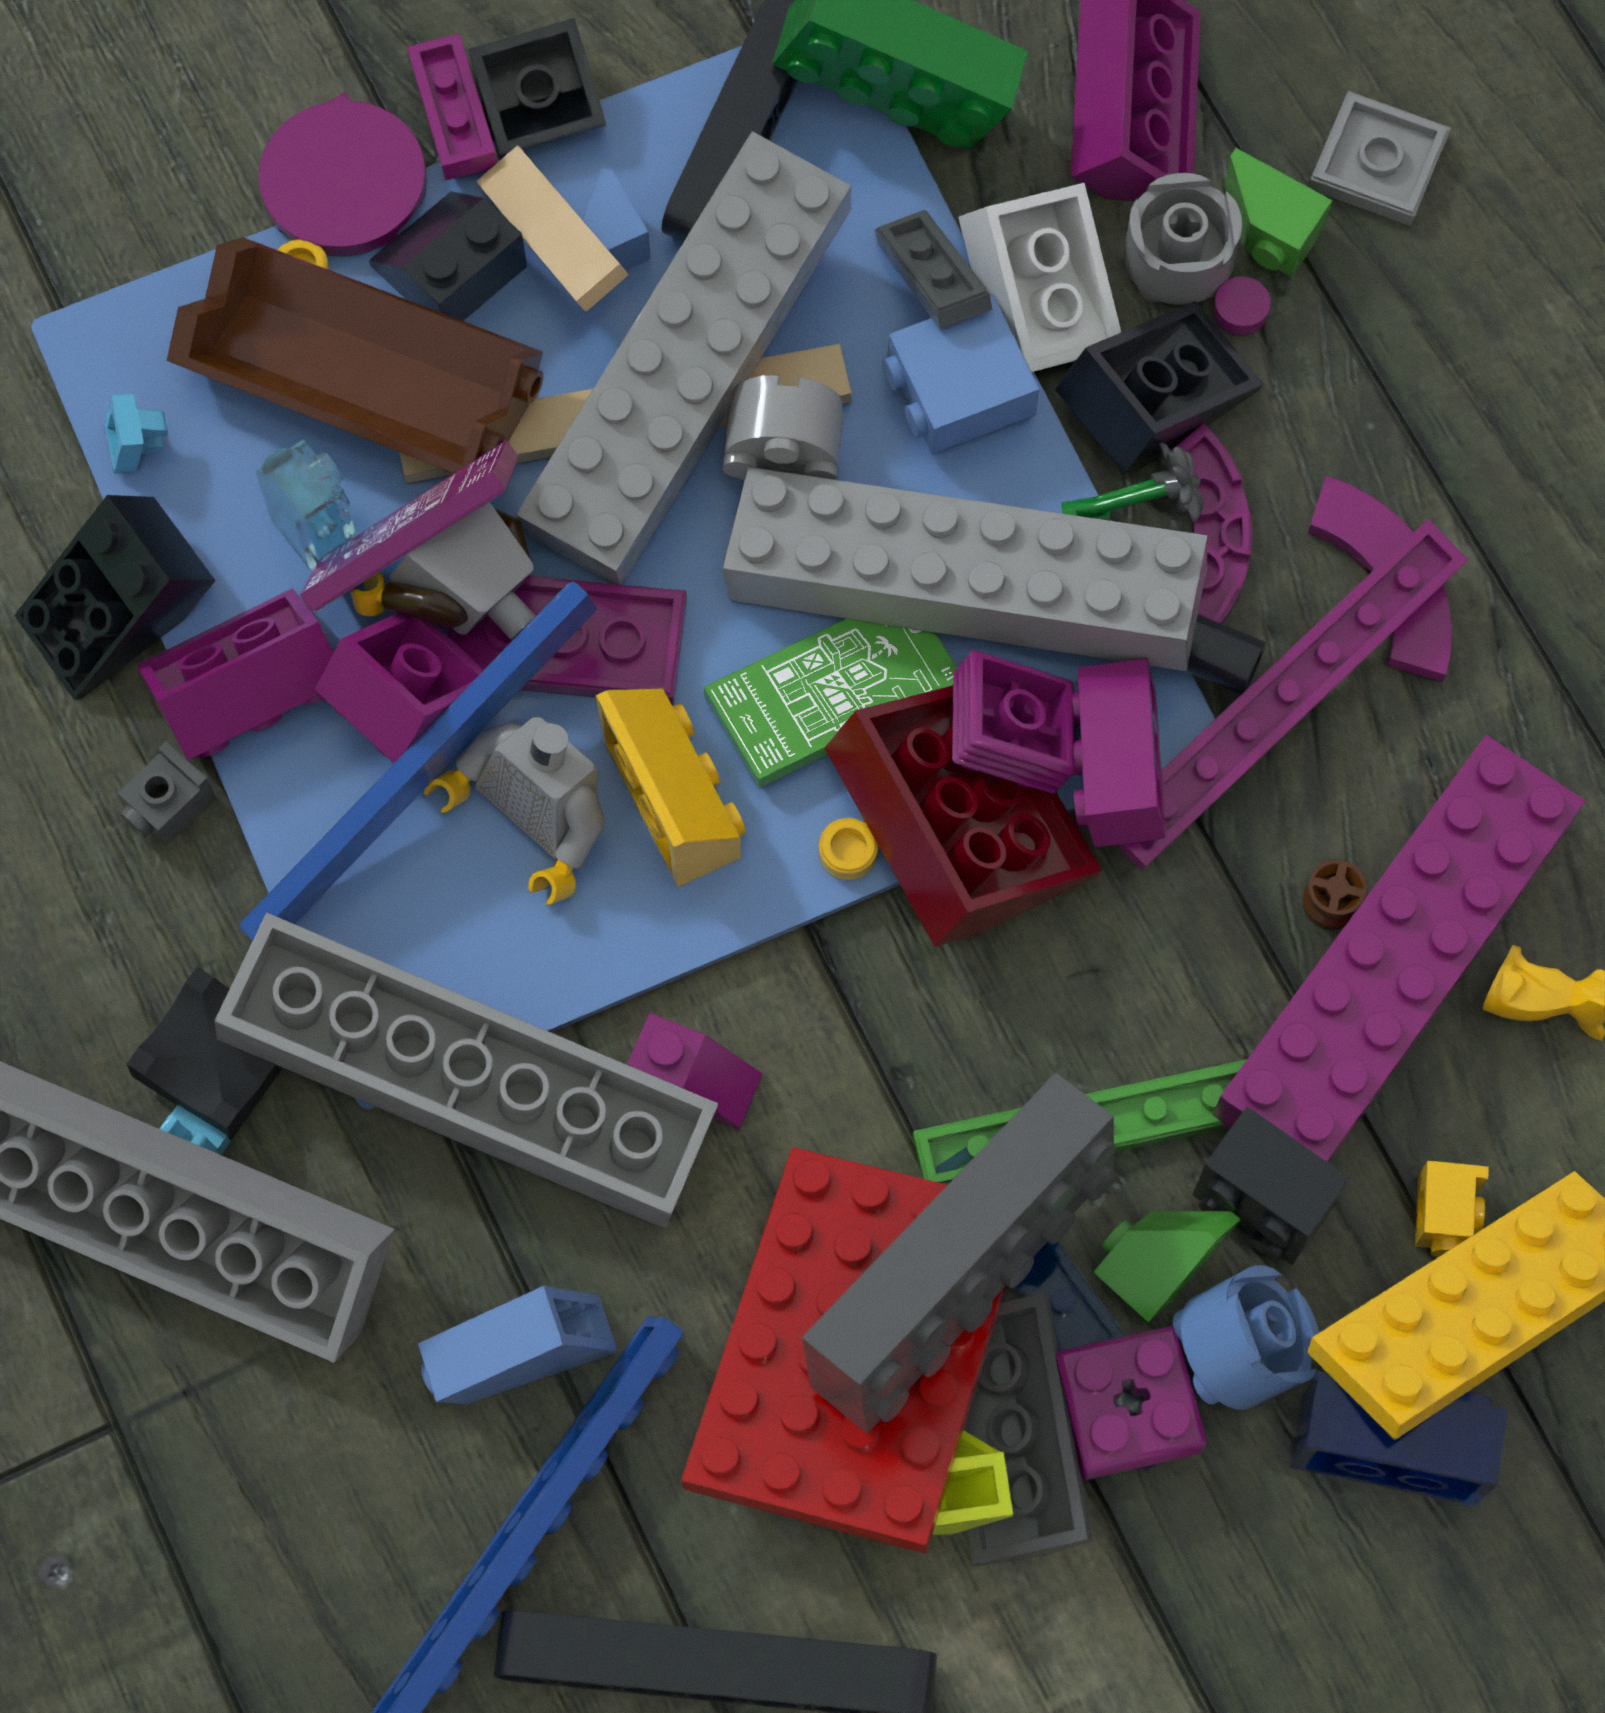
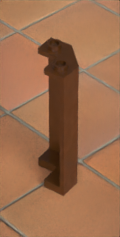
[166,237,543,473]

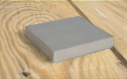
[1309,91,1451,226]

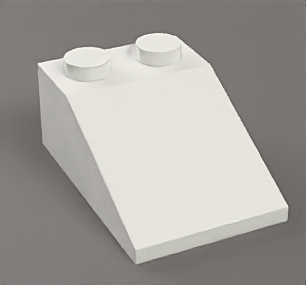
[958,183,1121,372]

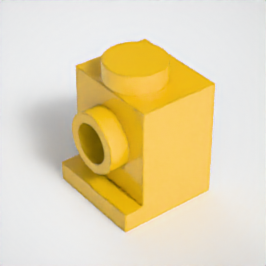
[1414,1161,1489,1257]

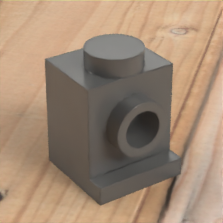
[117,741,216,846]

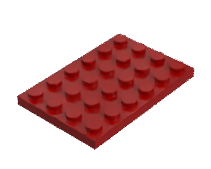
[681,1147,1006,1554]

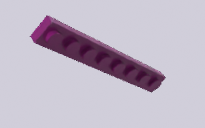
[1116,519,1469,871]

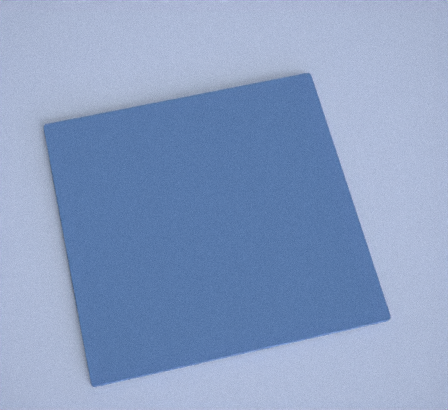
[31,46,1215,1110]

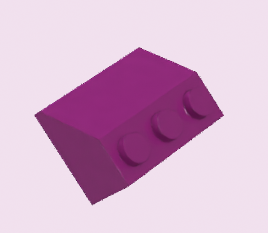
[136,588,333,761]

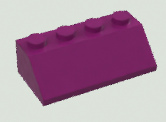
[1071,0,1201,201]

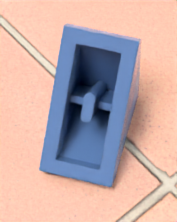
[582,167,651,270]

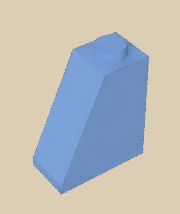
[418,1286,618,1404]

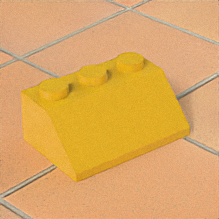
[596,688,746,887]

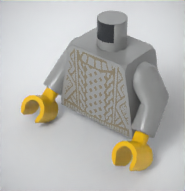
[424,716,605,905]

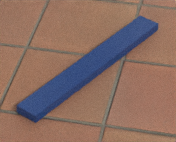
[239,581,598,940]

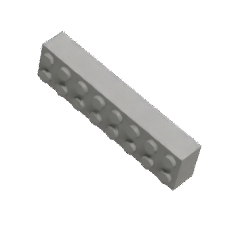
[516,131,851,585]
[722,467,1208,671]
[215,912,718,1229]
[0,1061,395,1363]

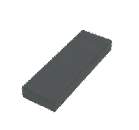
[875,210,993,329]

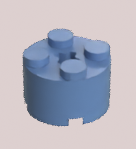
[1173,1265,1319,1410]

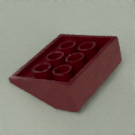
[825,685,1102,947]

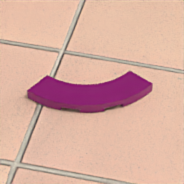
[1171,423,1253,624]
[1308,476,1452,683]

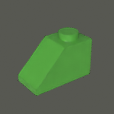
[1224,148,1332,277]
[1094,1211,1241,1323]

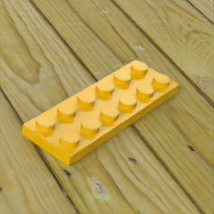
[1307,1171,1605,1440]

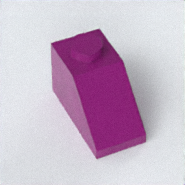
[627,1013,763,1130]

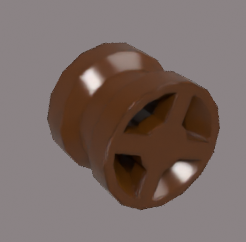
[1302,859,1367,930]

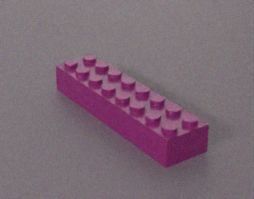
[1212,735,1586,1163]

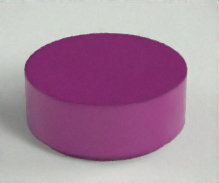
[1213,276,1271,335]

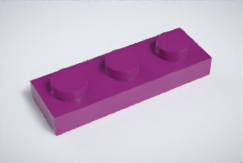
[407,33,498,181]

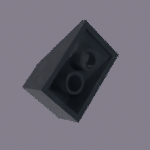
[1055,301,1264,475]

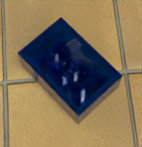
[1290,1371,1508,1506]

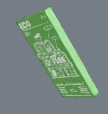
[703,618,958,788]

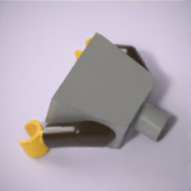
[350,502,536,640]

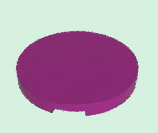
[258,100,427,256]

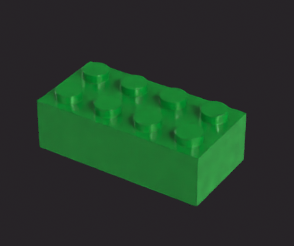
[772,0,1028,150]

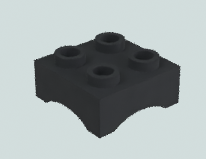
[126,967,283,1140]

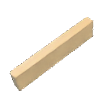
[476,145,629,312]

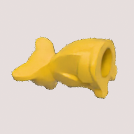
[1483,945,1605,1041]

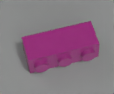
[1072,658,1166,847]

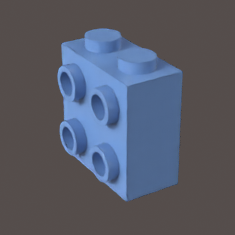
[882,295,1040,455]

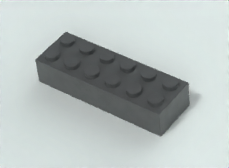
[802,1073,1115,1434]

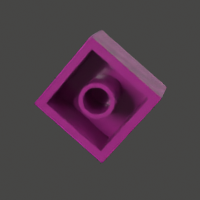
[315,613,484,763]

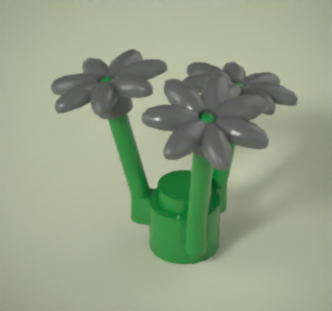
[1061,443,1204,531]

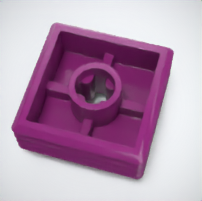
[952,650,1075,794]
[1056,1326,1207,1479]

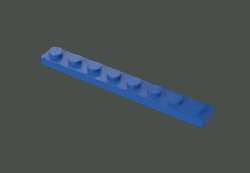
[371,1316,684,1713]

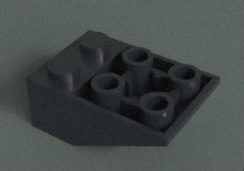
[14,495,216,700]

